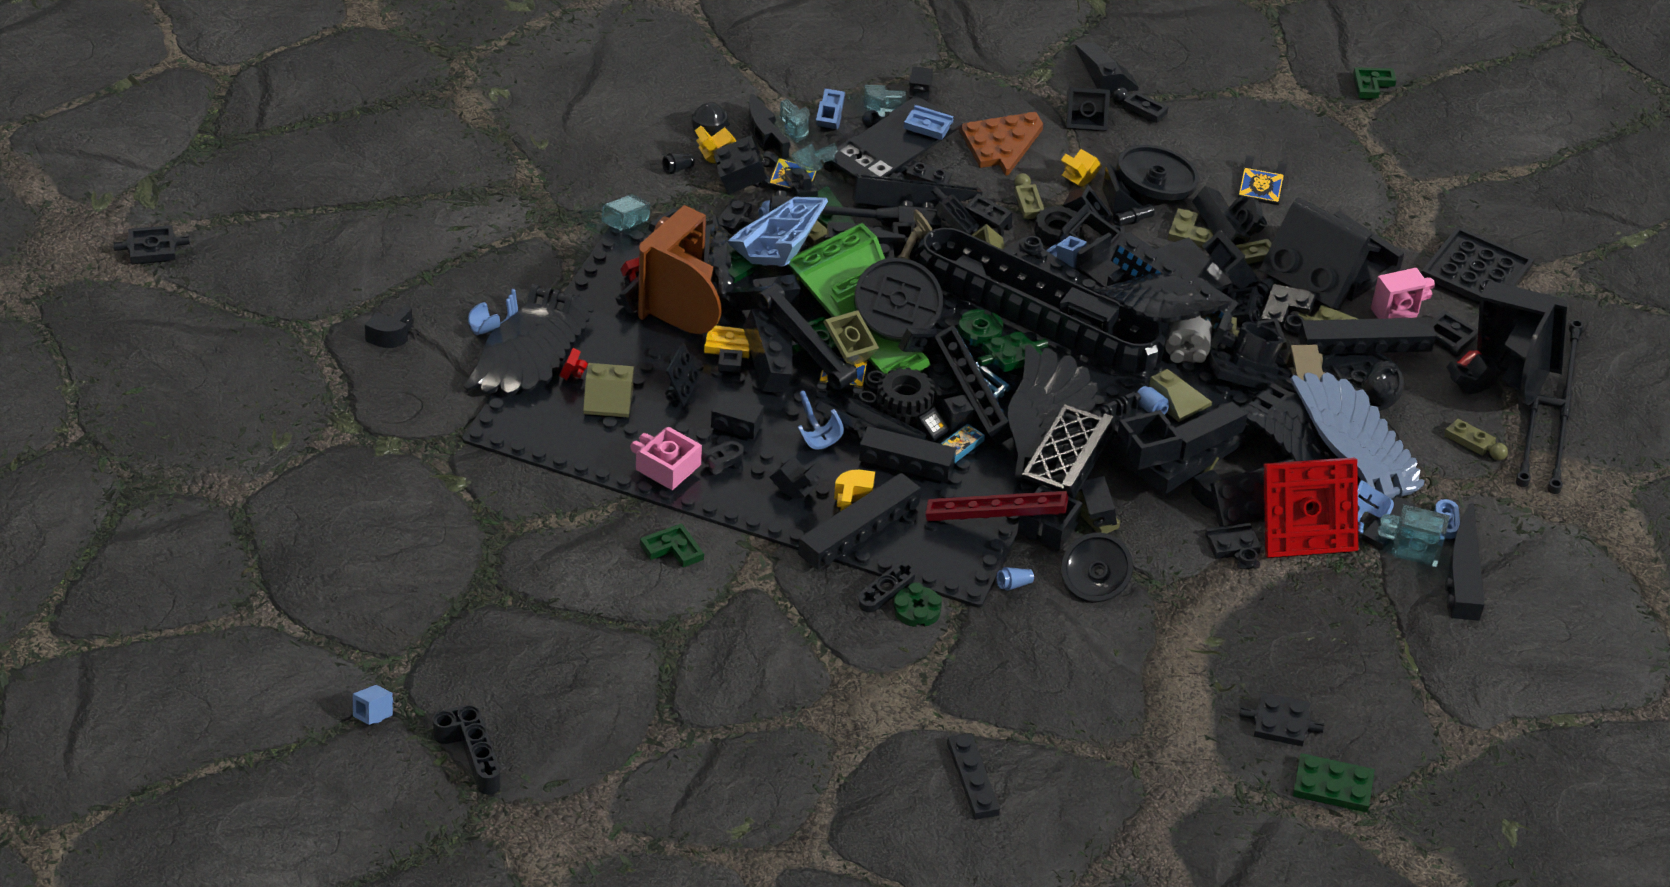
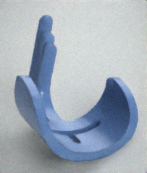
[468,289,518,335]
[797,391,844,449]
[1358,480,1394,534]

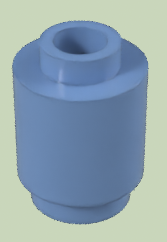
[1138,386,1169,415]

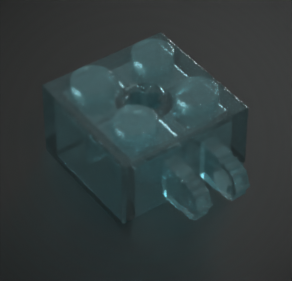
[1377,504,1450,567]

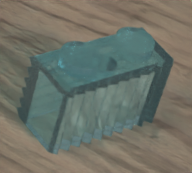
[601,194,650,231]

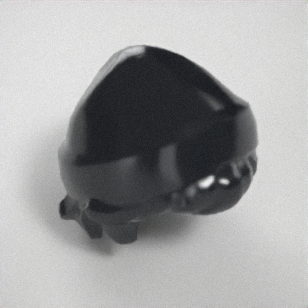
[691,102,730,135]

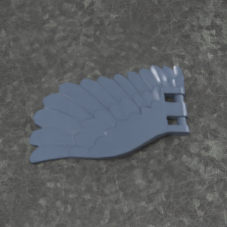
[1290,372,1424,505]

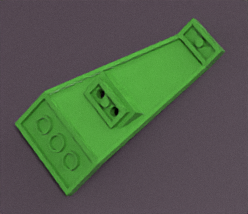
[787,223,931,374]

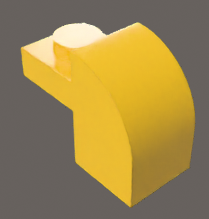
[695,126,736,164]
[1061,149,1102,187]
[834,470,875,511]

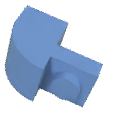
[816,89,845,129]
[1046,236,1087,269]

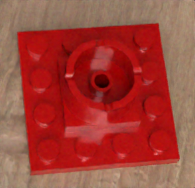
[1264,457,1358,557]

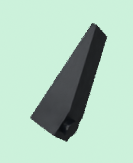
[1075,42,1139,94]

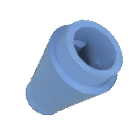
[997,567,1034,591]

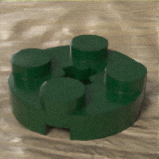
[958,309,1003,347]
[894,582,942,627]

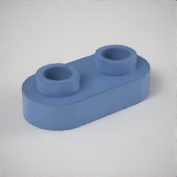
[1434,499,1460,539]

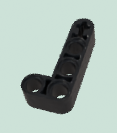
[433,705,500,795]

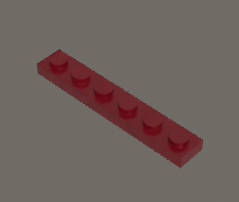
[925,491,1068,521]

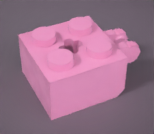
[1371,268,1435,319]
[630,427,702,490]

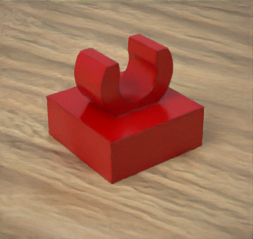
[620,257,639,282]
[559,348,588,380]

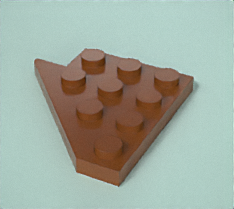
[959,112,1043,176]

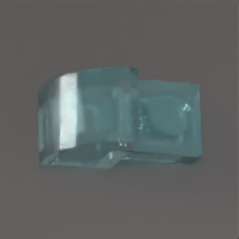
[863,85,906,117]
[780,99,810,142]
[792,143,838,171]

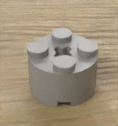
[1165,316,1213,363]

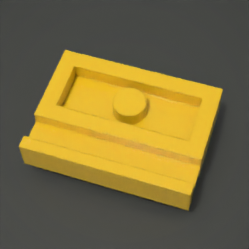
[704,326,750,358]

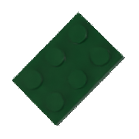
[1293,753,1375,813]

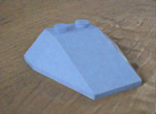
[728,197,828,267]

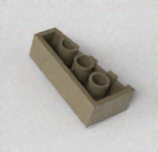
[1285,345,1325,381]

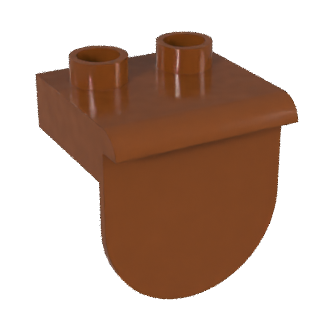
[638,205,721,334]

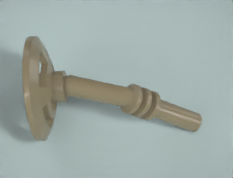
[897,209,932,260]

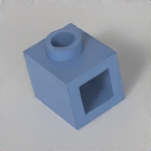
[353,685,393,725]

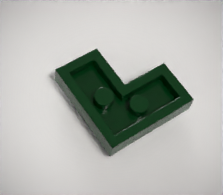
[1353,67,1397,99]
[640,523,704,568]

